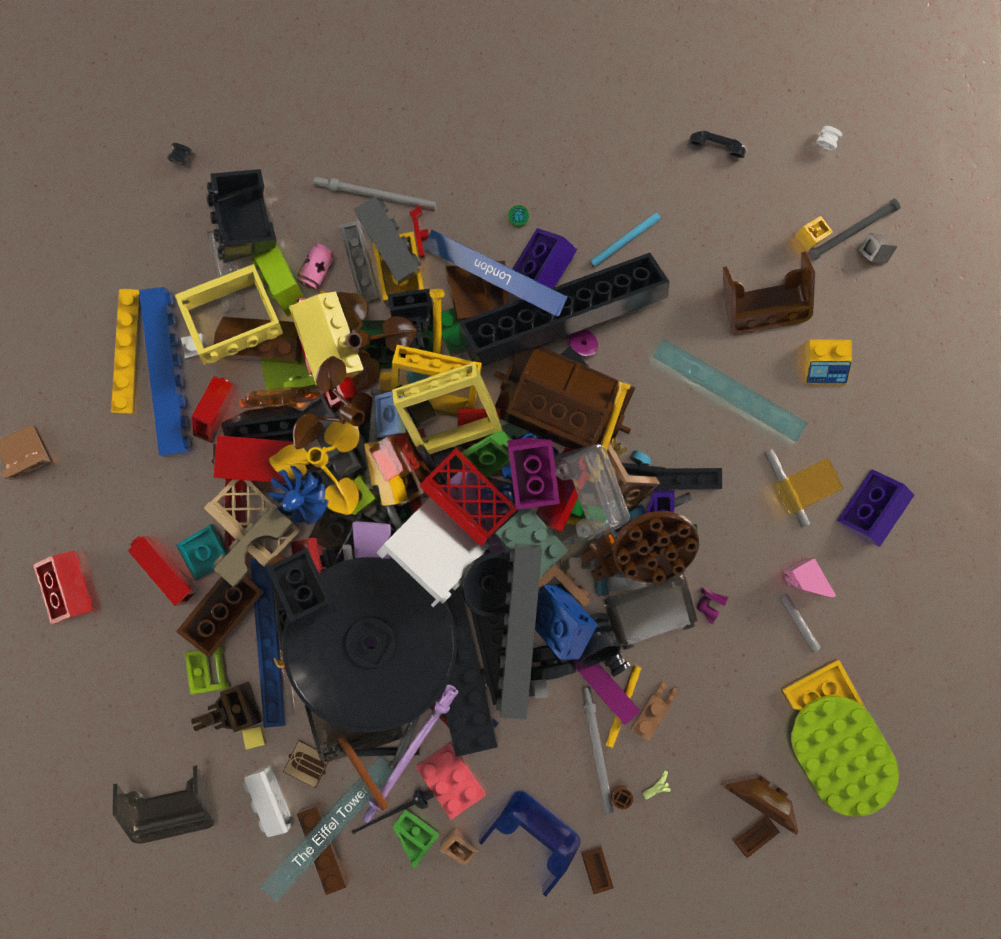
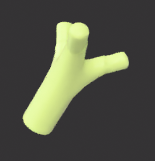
[642,771,670,800]

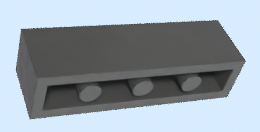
[354,196,421,285]

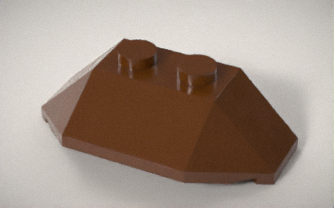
[721,775,798,835]

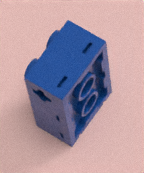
[535,585,598,660]

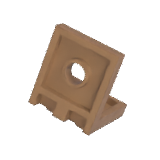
[586,443,660,509]
[538,564,590,607]

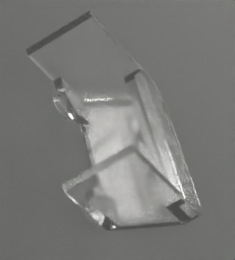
[554,444,630,545]

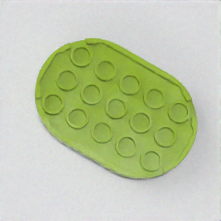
[791,695,899,817]

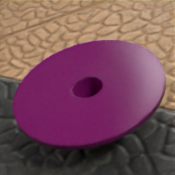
[569,329,598,357]

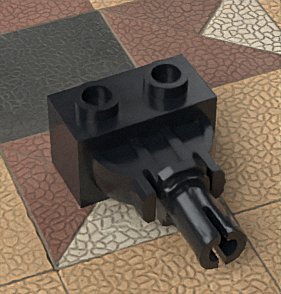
[388,288,433,351]

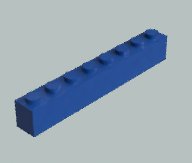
[139,287,191,457]

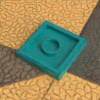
[176,524,228,581]

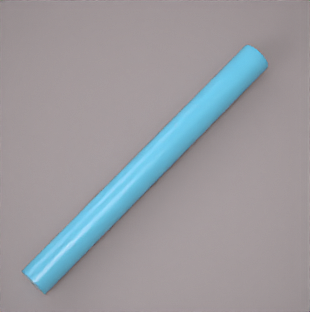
[590,212,661,267]

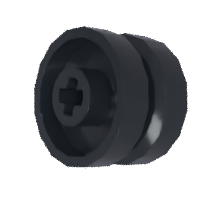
[530,645,576,680]

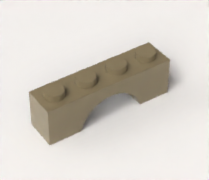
[214,505,292,588]

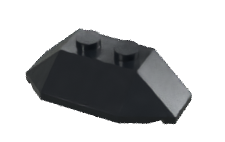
[221,405,303,442]

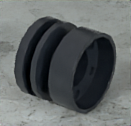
[578,613,621,666]

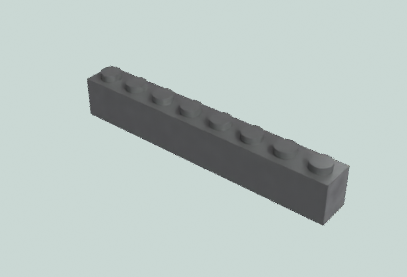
[496,543,542,720]

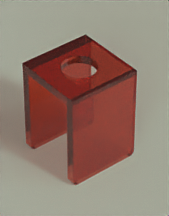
[369,433,421,482]

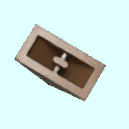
[439,828,479,866]

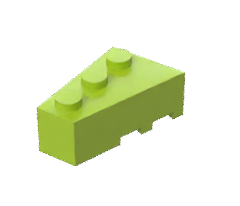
[251,244,305,316]

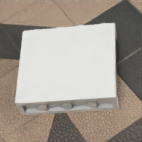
[377,498,490,607]

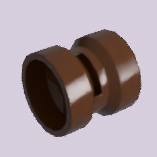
[611,785,633,810]

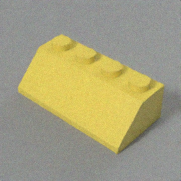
[289,291,364,386]

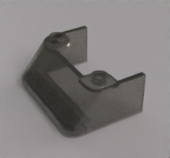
[112,765,214,844]

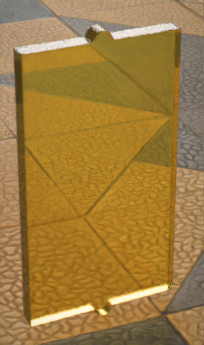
[775,458,843,515]

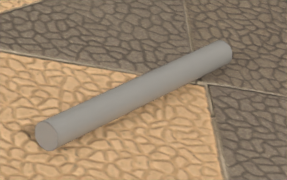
[765,449,810,527]

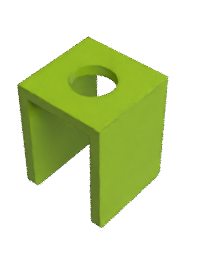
[353,476,381,515]

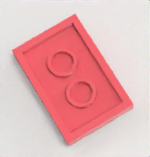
[415,742,486,820]

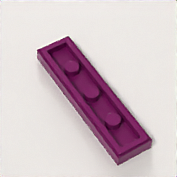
[571,659,641,725]

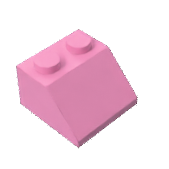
[784,558,836,598]

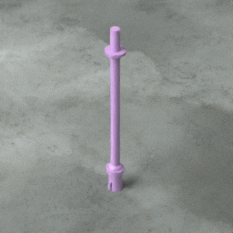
[362,685,458,822]

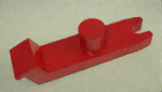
[409,205,429,258]

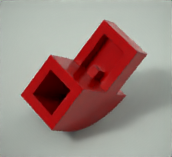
[323,377,358,412]

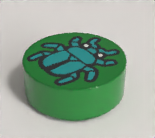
[508,205,529,227]

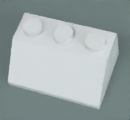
[243,765,294,837]

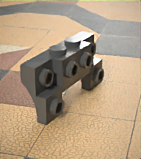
[302,394,362,488]

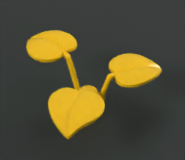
[269,422,360,515]

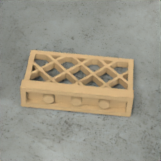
[204,479,301,567]

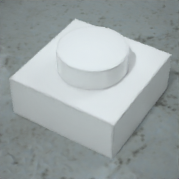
[181,333,206,359]

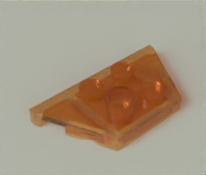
[240,387,320,408]

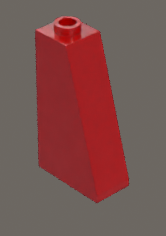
[128,536,199,606]

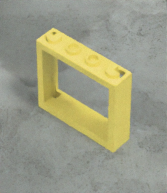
[175,264,283,365]
[392,362,502,454]

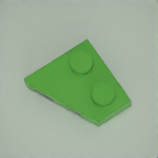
[393,809,439,868]

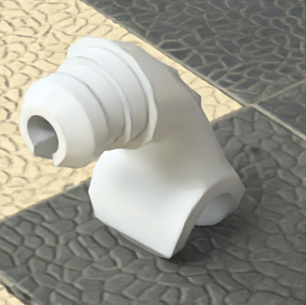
[607,576,645,591]

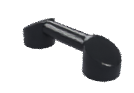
[689,131,746,158]

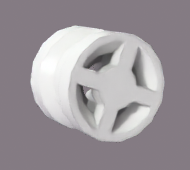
[816,126,842,151]

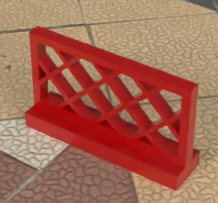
[419,448,517,546]

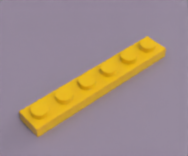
[111,289,141,414]

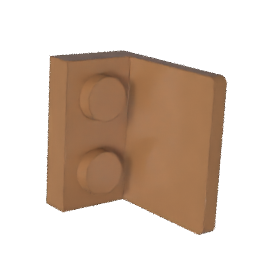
[0,425,51,480]

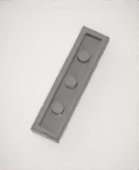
[339,220,381,304]

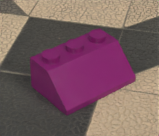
[507,438,560,510]

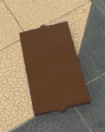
[445,265,490,321]

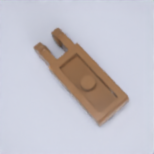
[631,680,678,741]

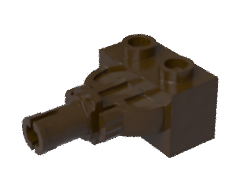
[191,682,262,733]

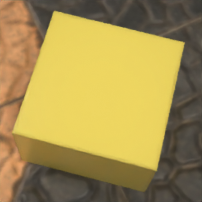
[242,725,266,749]

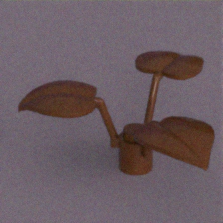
[336,292,417,390]
[293,356,372,449]

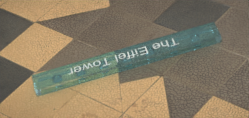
[260,756,394,902]

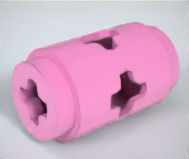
[297,243,334,290]

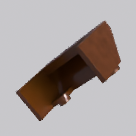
[723,251,815,334]

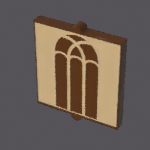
[283,740,332,788]

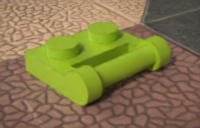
[184,646,229,695]

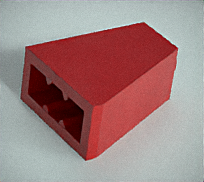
[191,376,233,443]

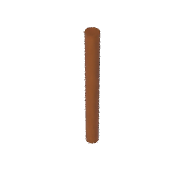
[337,735,389,810]

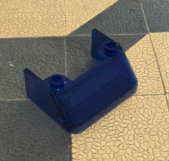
[479,790,581,897]

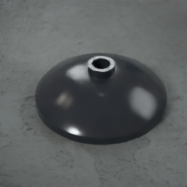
[462,553,513,617]

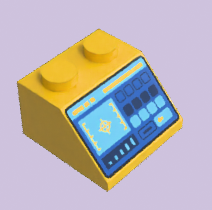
[805,340,852,385]

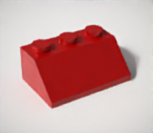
[33,550,93,625]

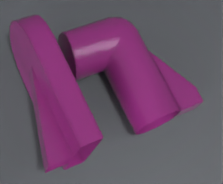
[697,587,729,624]

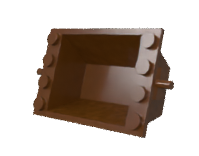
[494,346,636,457]

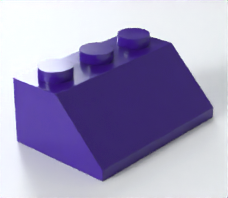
[512,228,578,288]
[837,469,914,547]

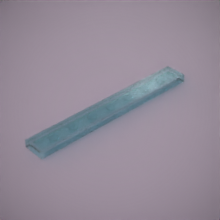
[653,339,808,441]

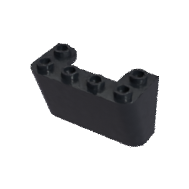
[206,169,276,263]

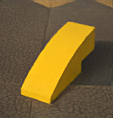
[364,440,408,506]

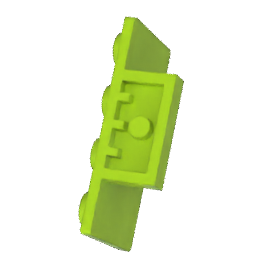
[260,352,318,397]

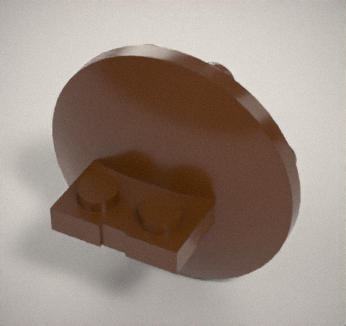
[612,511,699,584]

